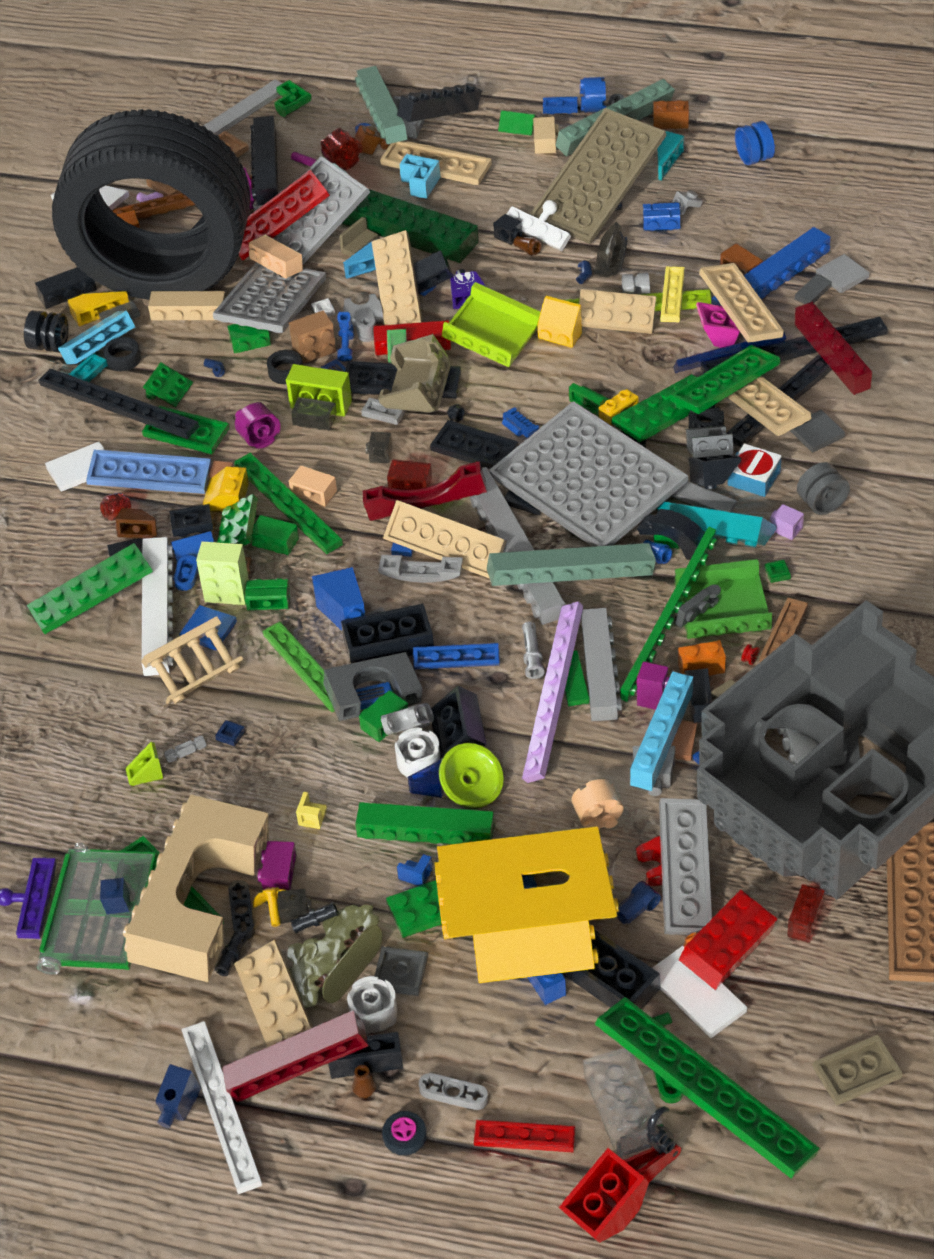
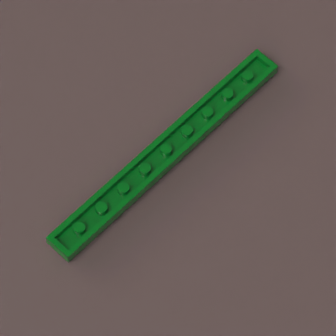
[620,526,717,703]

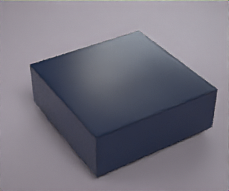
[215,720,245,747]

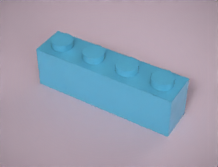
[58,310,135,364]

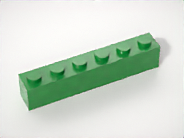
[355,802,495,844]

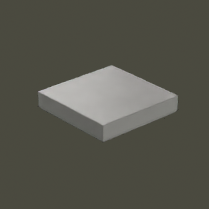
[816,254,869,293]

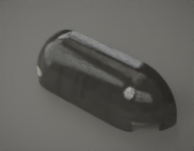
[594,222,627,278]

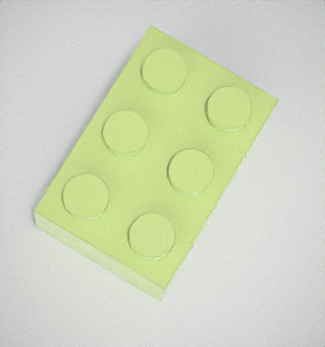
[196,542,249,605]

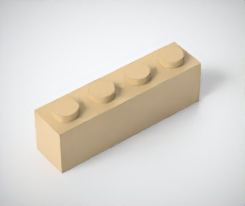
[148,291,226,320]

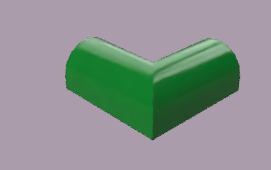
[274,80,312,117]

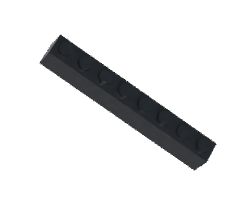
[250,115,278,206]

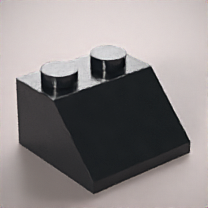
[689,454,741,489]

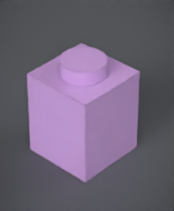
[770,504,804,540]

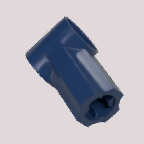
[616,881,661,924]

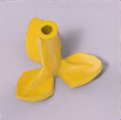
[253,888,293,927]

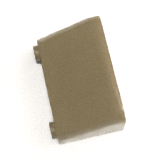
[378,334,450,413]

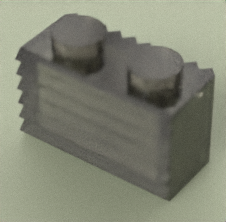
[291,397,337,431]

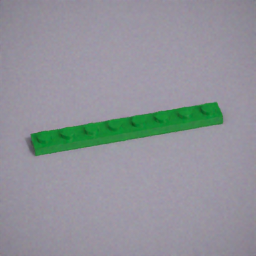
[234,453,343,555]

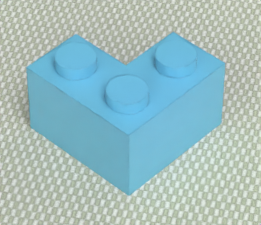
[399,154,440,199]

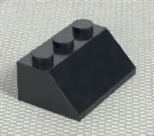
[431,685,487,761]

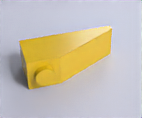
[68,291,129,327]

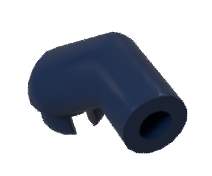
[576,260,593,284]
[204,358,225,377]

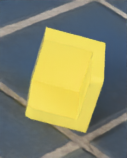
[296,792,327,829]

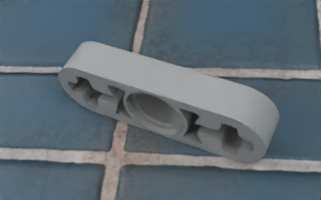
[419,1073,488,1110]

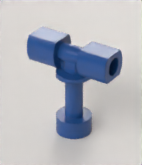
[337,312,355,362]

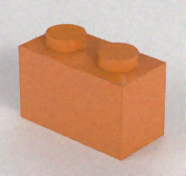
[678,640,726,676]

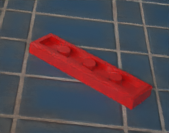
[474,1120,575,1153]

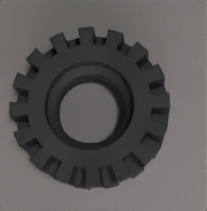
[688,405,724,429]

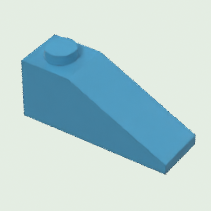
[343,239,378,279]

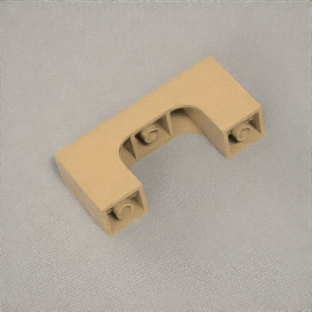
[123,795,269,982]

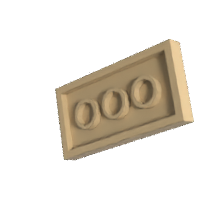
[579,289,656,334]

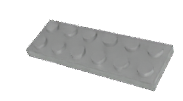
[659,798,712,935]

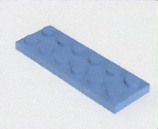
[86,450,211,494]

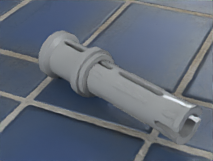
[522,622,544,679]

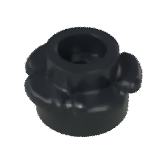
[447,404,465,422]

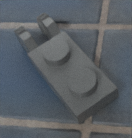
[675,584,721,628]

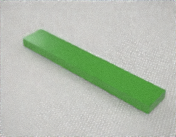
[263,622,335,713]

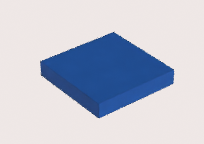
[179,605,237,651]

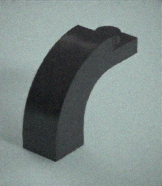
[637,509,710,560]
[684,668,713,723]

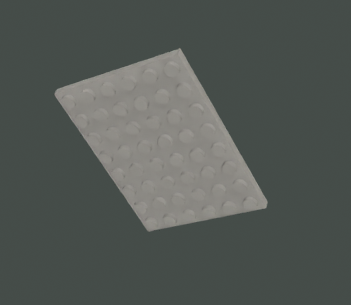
[489,402,688,547]

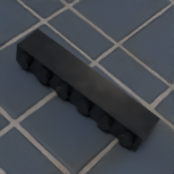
[397,83,482,122]

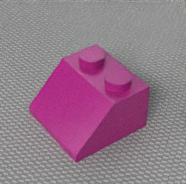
[696,302,740,349]

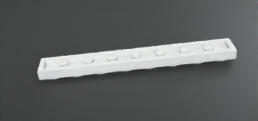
[181,1022,262,1194]

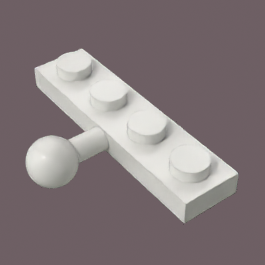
[507,200,571,251]

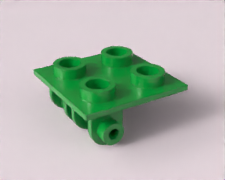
[143,362,193,408]

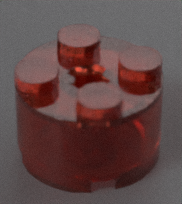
[320,128,362,170]

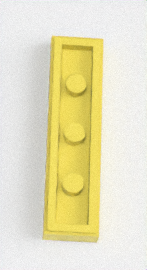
[661,266,685,322]

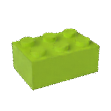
[286,364,352,417]

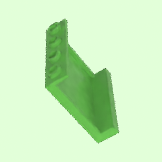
[675,559,772,639]

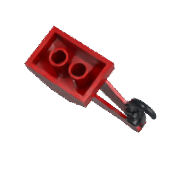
[558,1106,681,1243]

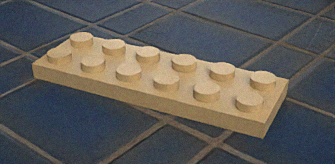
[381,141,492,185]
[372,230,423,325]
[699,263,784,342]
[727,376,812,436]
[383,500,507,579]
[234,940,313,1047]

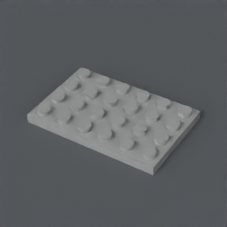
[273,156,370,265]
[213,262,326,333]

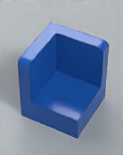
[397,854,433,886]

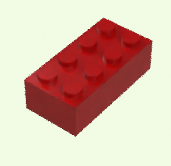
[679,890,778,991]

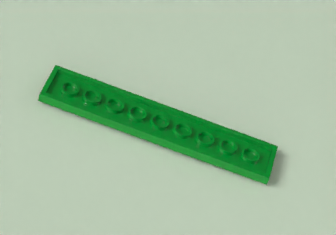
[595,997,820,1179]

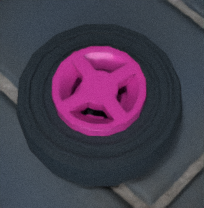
[382,1111,427,1155]

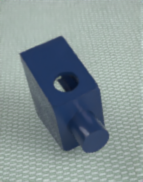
[155,1064,202,1128]

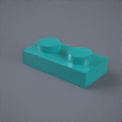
[68,354,108,382]

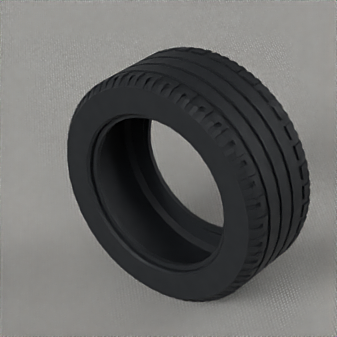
[52,109,251,300]

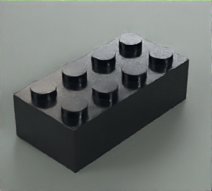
[341,603,434,664]
[561,929,660,1009]

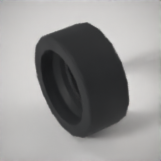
[104,337,141,371]
[266,349,303,385]

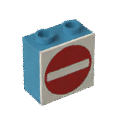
[728,444,782,497]

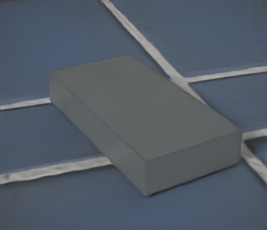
[795,274,832,304]
[98,301,141,321]

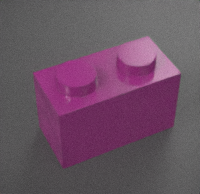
[637,662,670,710]
[258,841,297,893]

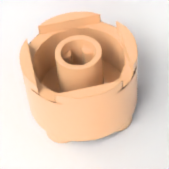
[572,779,624,829]

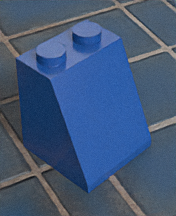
[312,567,365,631]

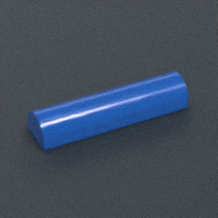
[413,643,500,670]

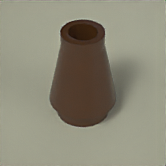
[514,236,542,256]
[352,1065,376,1098]

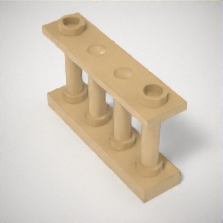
[141,616,243,705]

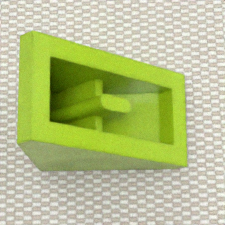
[125,742,163,786]

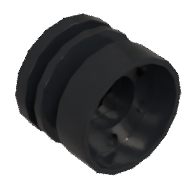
[24,310,69,353]

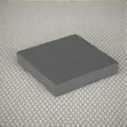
[790,410,845,453]
[374,946,428,996]

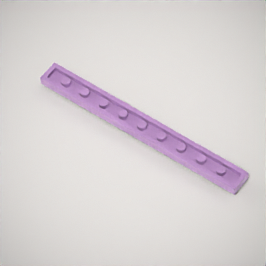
[522,601,583,783]

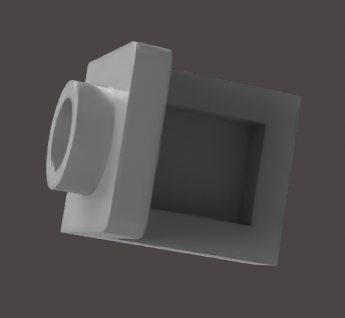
[672,190,703,215]

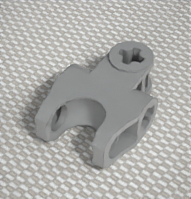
[343,294,384,342]
[381,703,434,735]

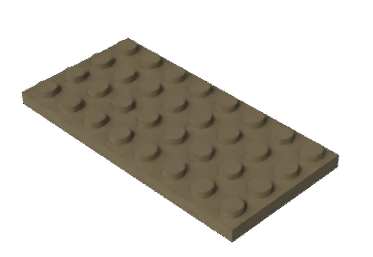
[530,108,666,244]

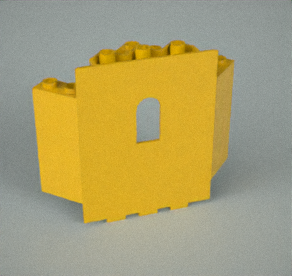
[434,826,619,983]

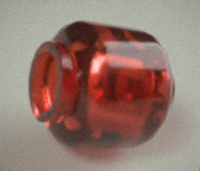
[100,492,131,521]

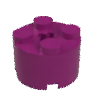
[235,402,281,449]

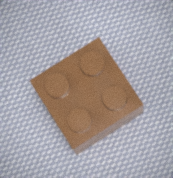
[289,310,336,364]

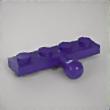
[0,858,57,939]

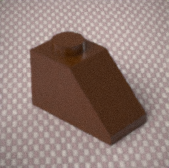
[116,508,158,538]

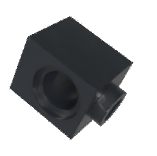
[493,214,523,245]

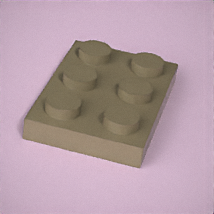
[812,1035,903,1106]

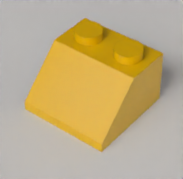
[537,296,582,348]
[202,466,249,512]

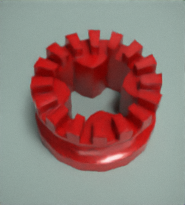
[741,644,760,665]

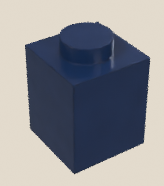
[100,877,130,915]

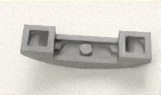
[378,555,463,583]

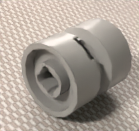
[622,273,650,294]

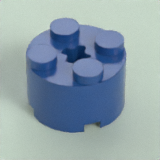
[580,77,606,113]

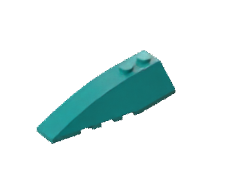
[657,502,777,548]

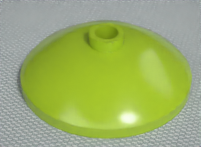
[439,743,504,809]

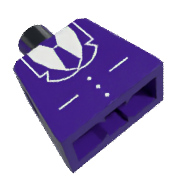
[450,269,486,309]

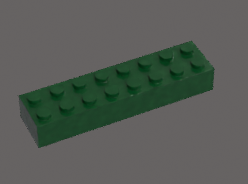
[342,189,479,264]

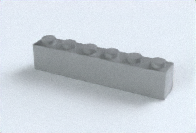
[581,608,621,721]

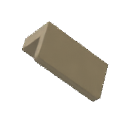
[339,217,378,257]

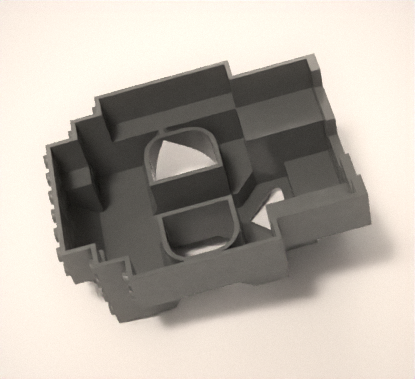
[697,600,934,900]

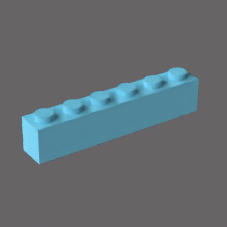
[630,671,693,791]

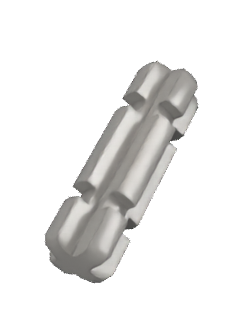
[164,735,206,763]

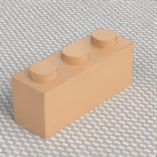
[249,235,303,278]

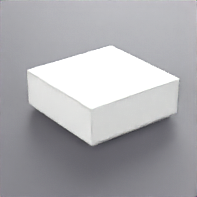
[311,298,335,316]

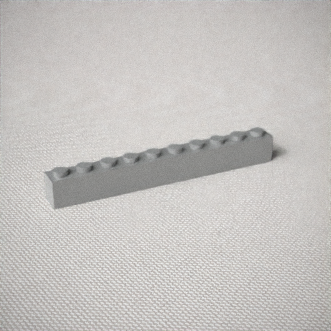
[470,467,565,625]

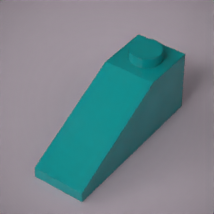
[657,131,684,181]

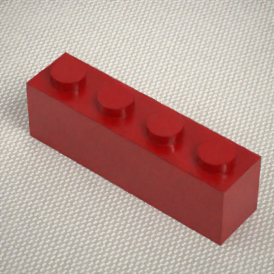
[373,320,451,356]

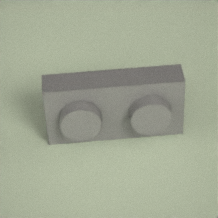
[361,398,405,425]

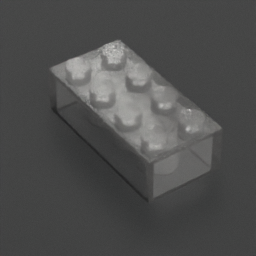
[583,1048,663,1157]

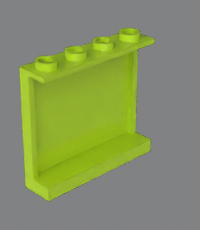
[442,282,541,367]

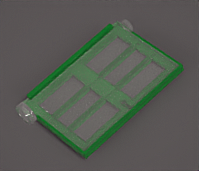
[37,843,158,975]

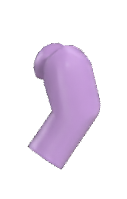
[136,192,164,202]

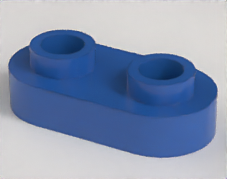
[173,555,198,591]

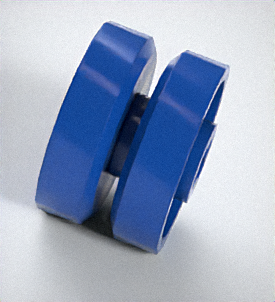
[735,120,775,166]

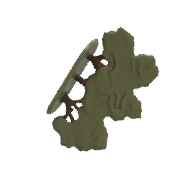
[287,904,382,1008]

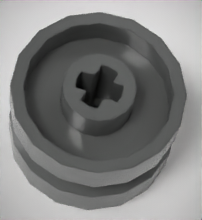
[797,462,850,515]

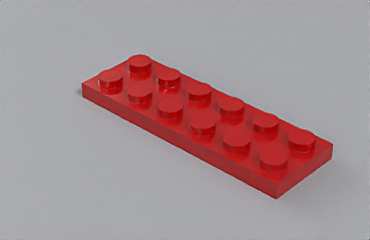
[239,170,330,261]

